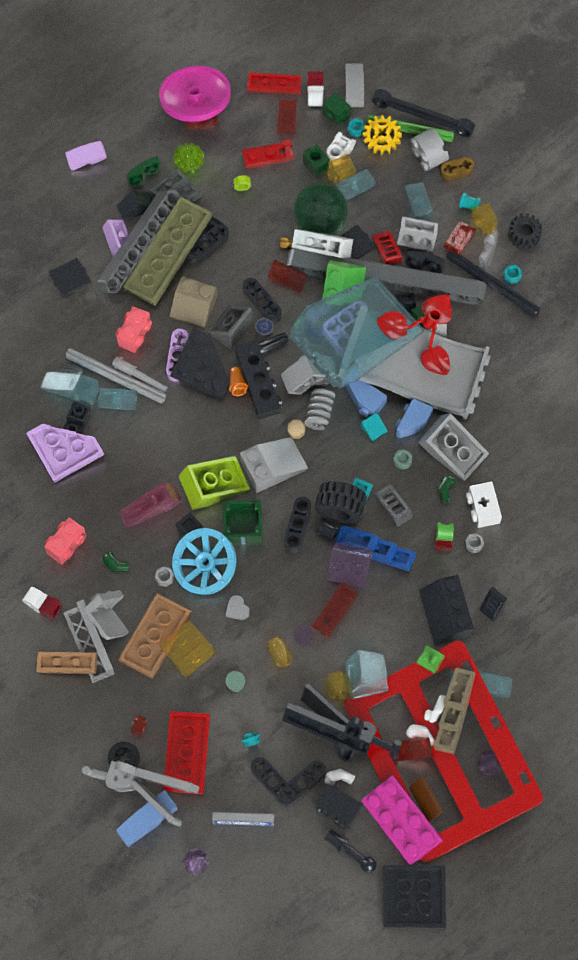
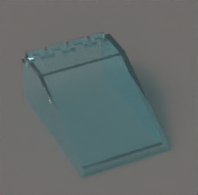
[289,277,425,389]

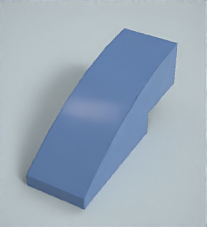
[116,790,177,847]

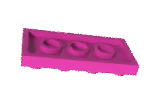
[361,775,443,865]

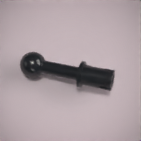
[324,828,377,873]

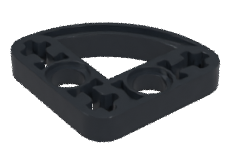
[185,216,229,263]

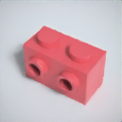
[116,306,152,353]
[44,517,86,565]

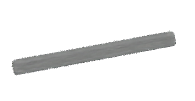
[66,348,167,404]

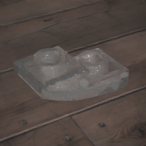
[478,229,499,270]

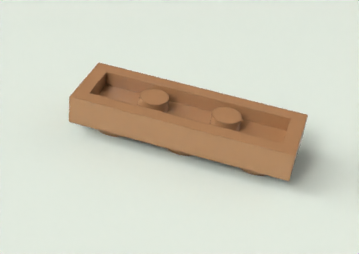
[36,652,98,674]

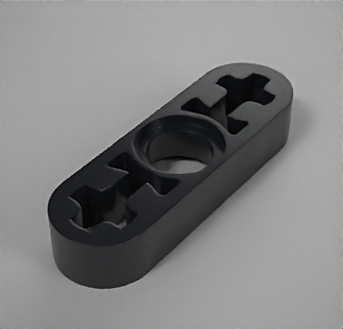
[243,278,282,323]

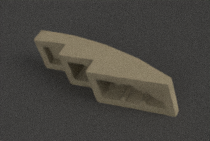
[434,668,475,754]

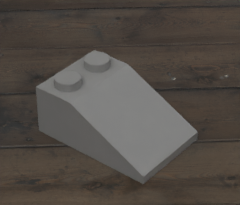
[418,413,489,481]
[240,437,308,493]

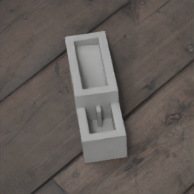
[345,64,364,107]

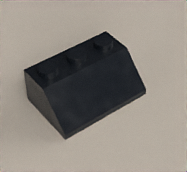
[419,575,474,645]

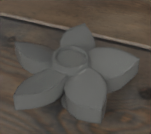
[60,365,83,378]

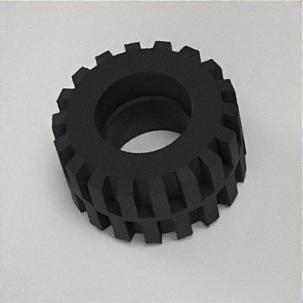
[315,481,367,524]

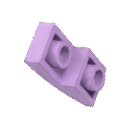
[65,141,107,170]

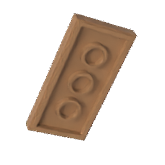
[118,593,191,679]

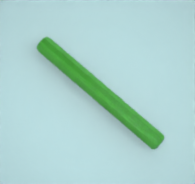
[366,115,454,142]

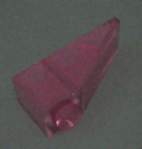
[119,482,183,528]

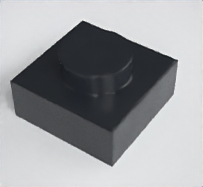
[175,512,203,536]

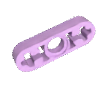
[166,329,189,381]

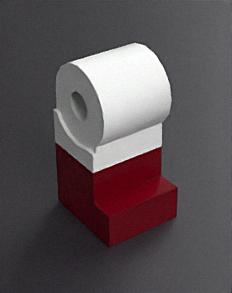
[307,72,323,106]
[22,587,62,621]

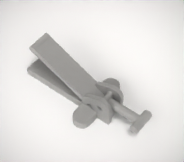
[82,761,199,826]

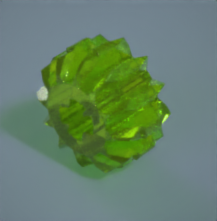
[174,142,204,173]

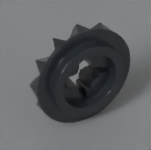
[108,741,140,767]

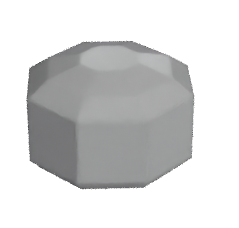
[465,533,484,553]
[155,566,174,587]

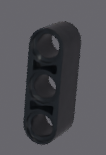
[284,497,311,555]

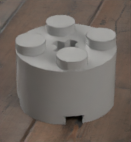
[410,128,449,171]

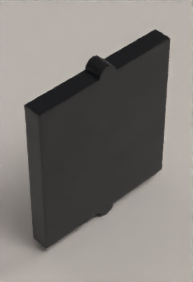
[340,225,375,259]
[49,258,91,297]

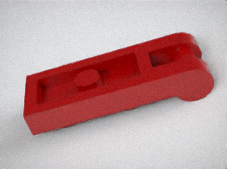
[242,140,295,168]

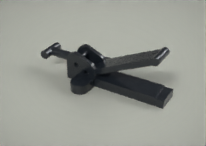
[282,684,402,761]

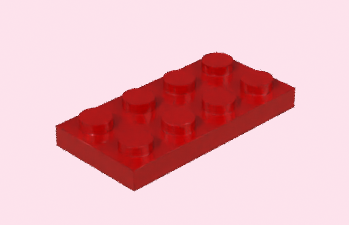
[163,711,210,794]

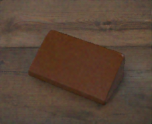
[409,776,443,822]

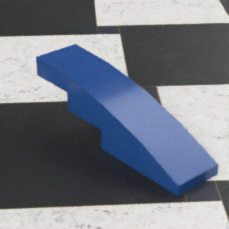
[334,525,416,572]

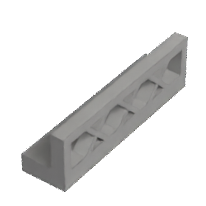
[63,599,114,683]

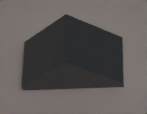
[117,190,153,222]

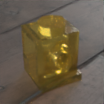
[327,155,356,183]
[471,203,498,234]

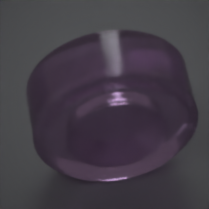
[295,625,314,646]

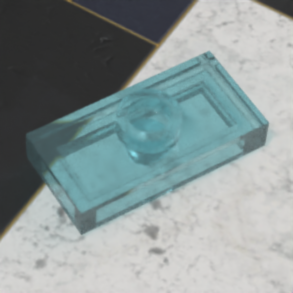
[335,169,376,201]
[405,182,433,219]
[98,388,138,410]

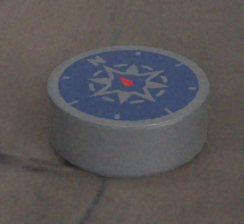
[255,318,274,338]

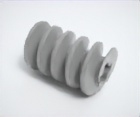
[305,388,335,431]

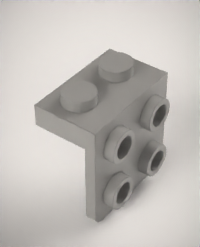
[84,590,129,640]

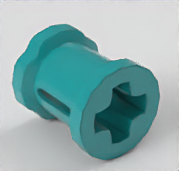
[459,192,481,213]

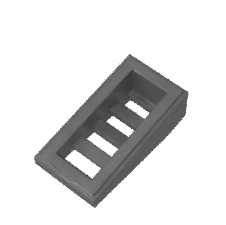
[375,484,413,527]

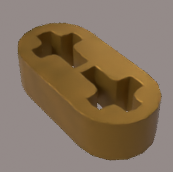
[440,157,474,180]

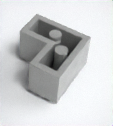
[281,354,337,395]

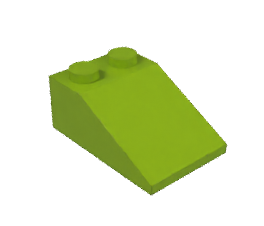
[178,456,250,510]

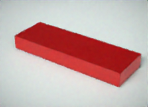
[247,72,301,94]

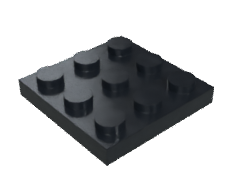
[383,865,446,930]

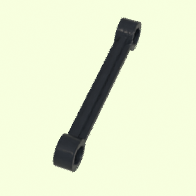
[372,89,475,138]

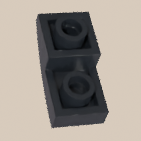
[405,251,445,274]
[63,401,91,434]

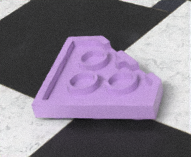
[26,424,105,483]

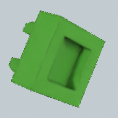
[417,646,445,674]

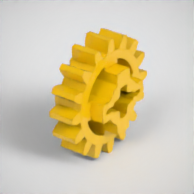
[363,115,402,155]

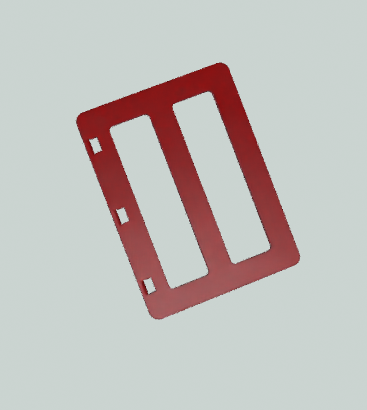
[344,641,543,862]

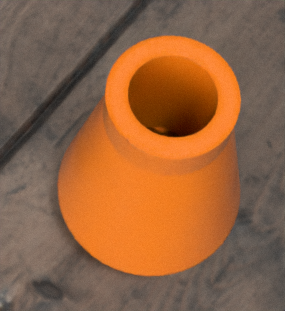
[229,367,248,396]

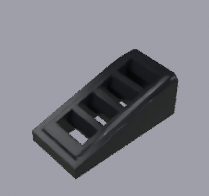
[480,587,507,621]

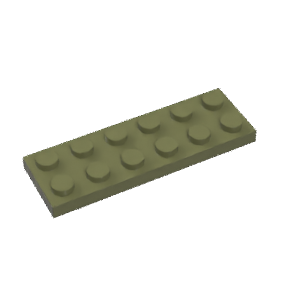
[123,197,212,306]

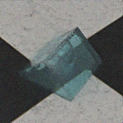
[346,650,388,699]

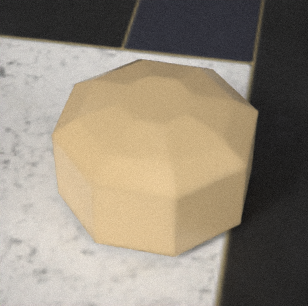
[287,420,306,439]

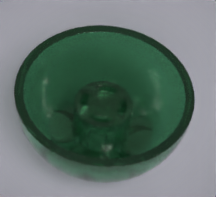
[294,183,348,235]

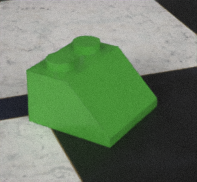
[322,260,367,304]

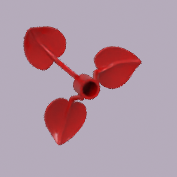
[377,295,452,375]

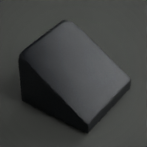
[396,293,416,315]

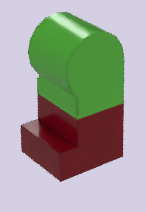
[435,522,454,551]

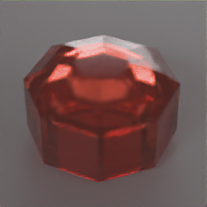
[131,715,147,737]

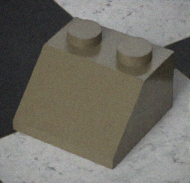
[170,276,217,329]

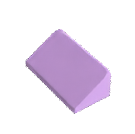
[102,220,129,257]

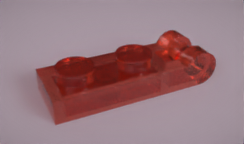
[312,582,358,638]

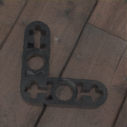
[251,757,326,807]

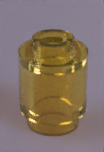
[267,637,293,668]

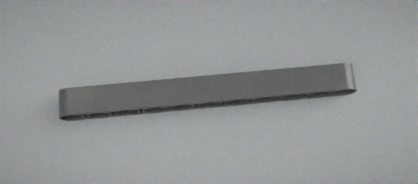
[286,249,487,305]

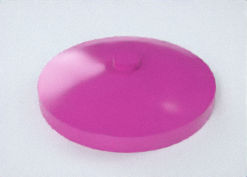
[159,66,231,122]

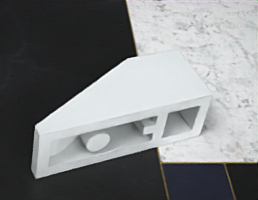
[292,229,353,258]

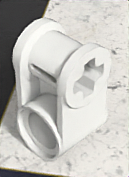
[327,132,356,168]

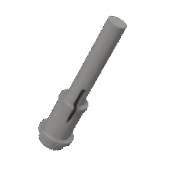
[112,356,168,393]

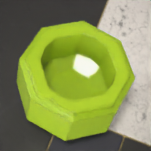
[233,175,251,191]

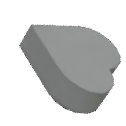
[225,595,250,620]

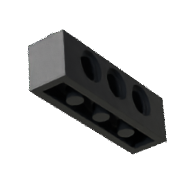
[235,339,283,420]

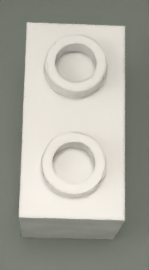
[466,482,502,528]

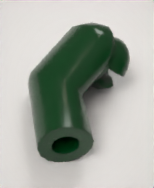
[437,475,455,503]
[103,551,129,571]

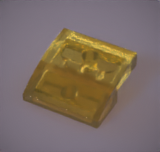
[159,620,216,678]

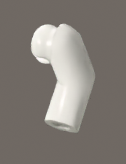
[424,695,446,723]
[406,724,435,747]
[325,769,355,786]

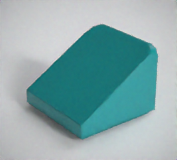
[361,413,387,442]

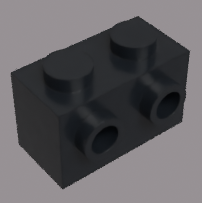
[315,783,363,829]

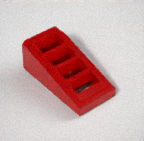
[373,230,403,266]

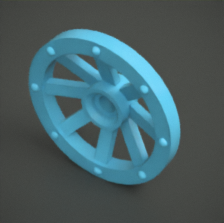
[172,528,236,595]

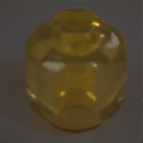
[324,670,352,701]

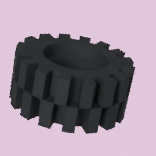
[508,213,542,249]

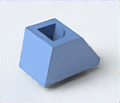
[395,398,434,438]

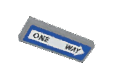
[212,812,274,826]

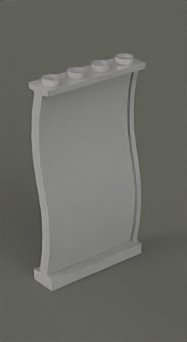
[337,306,491,419]

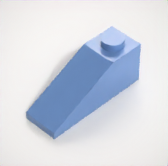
[339,367,387,418]

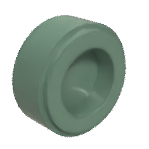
[393,449,412,470]
[226,671,246,692]

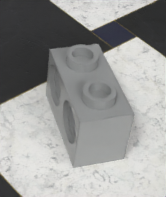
[397,217,438,252]

